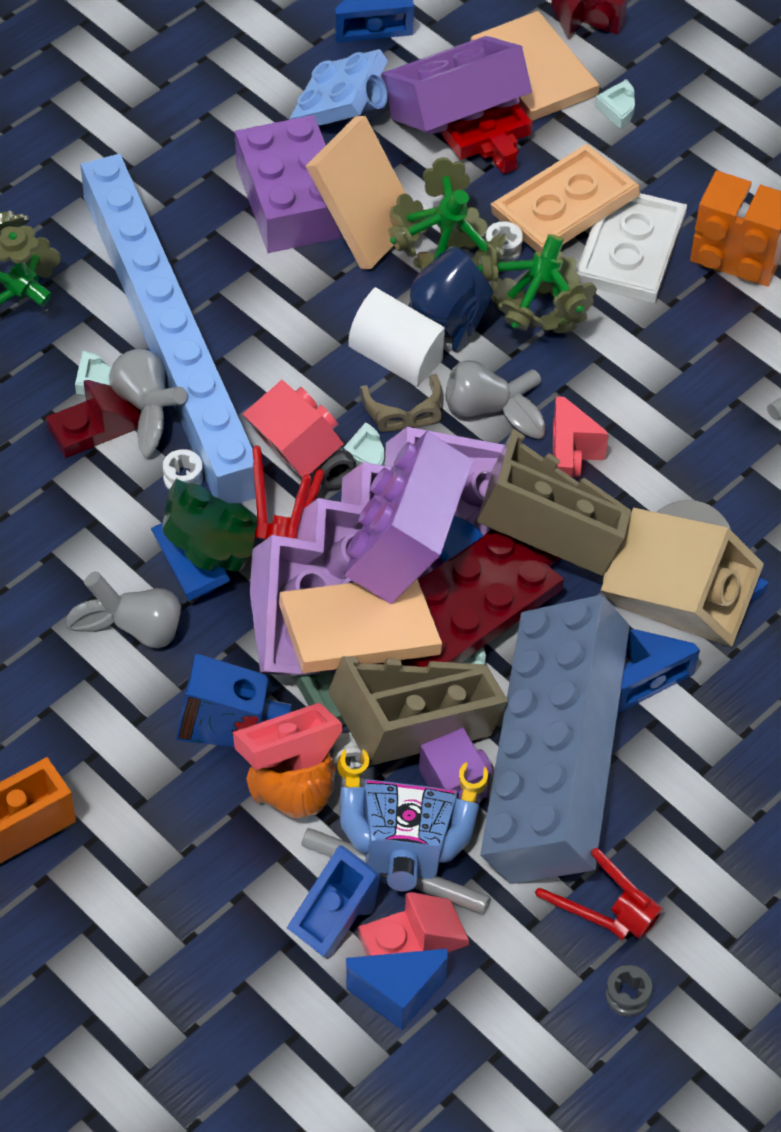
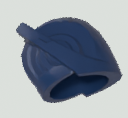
[408,246,494,352]

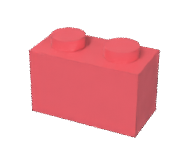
[242,380,344,477]

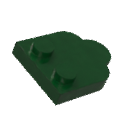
[162,478,257,571]

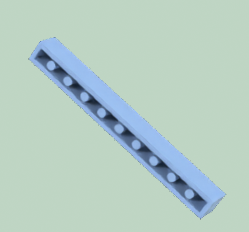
[80,154,256,504]

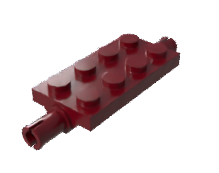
[377,529,564,667]

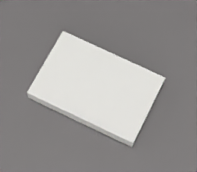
[576,193,687,303]

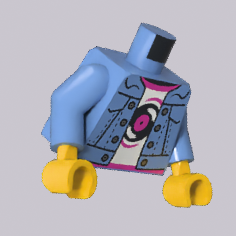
[337,749,488,891]

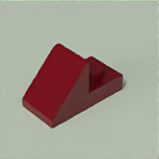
[551,0,627,40]
[46,380,140,459]

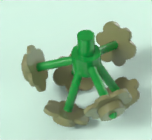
[388,157,509,271]
[0,211,61,307]
[478,234,597,333]

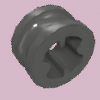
[605,965,653,1017]

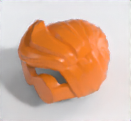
[246,752,335,818]

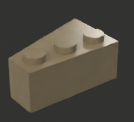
[477,428,631,576]
[328,656,508,766]

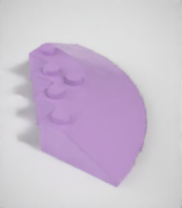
[250,427,505,676]

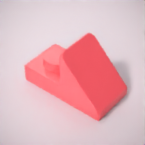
[553,397,609,477]
[233,702,343,771]
[358,892,469,956]

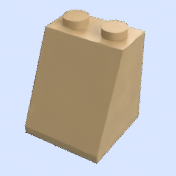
[600,508,764,647]

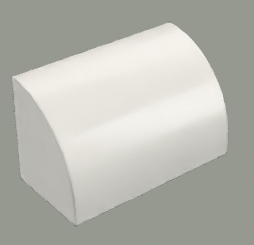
[349,287,445,387]

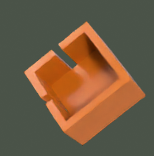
[690,170,781,287]

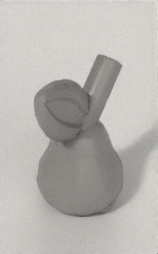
[109,349,187,458]
[445,360,545,439]
[65,572,181,649]

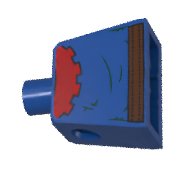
[176,654,291,747]

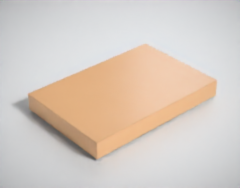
[471,11,600,121]
[306,116,406,269]
[491,144,640,252]
[279,579,442,674]

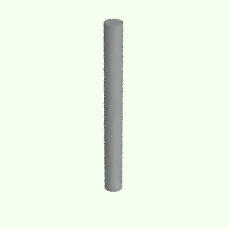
[301,828,490,915]

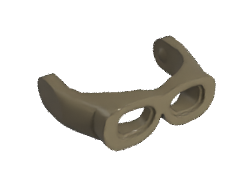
[360,374,442,432]

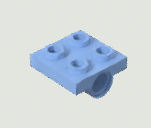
[289,49,388,126]

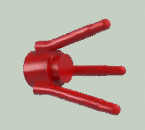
[252,445,324,540]
[535,848,664,940]

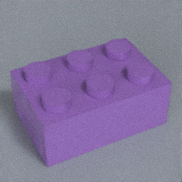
[381,36,532,134]
[235,115,344,253]
[344,431,473,604]

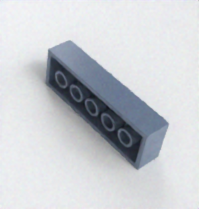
[480,594,630,884]

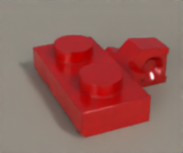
[442,103,533,174]

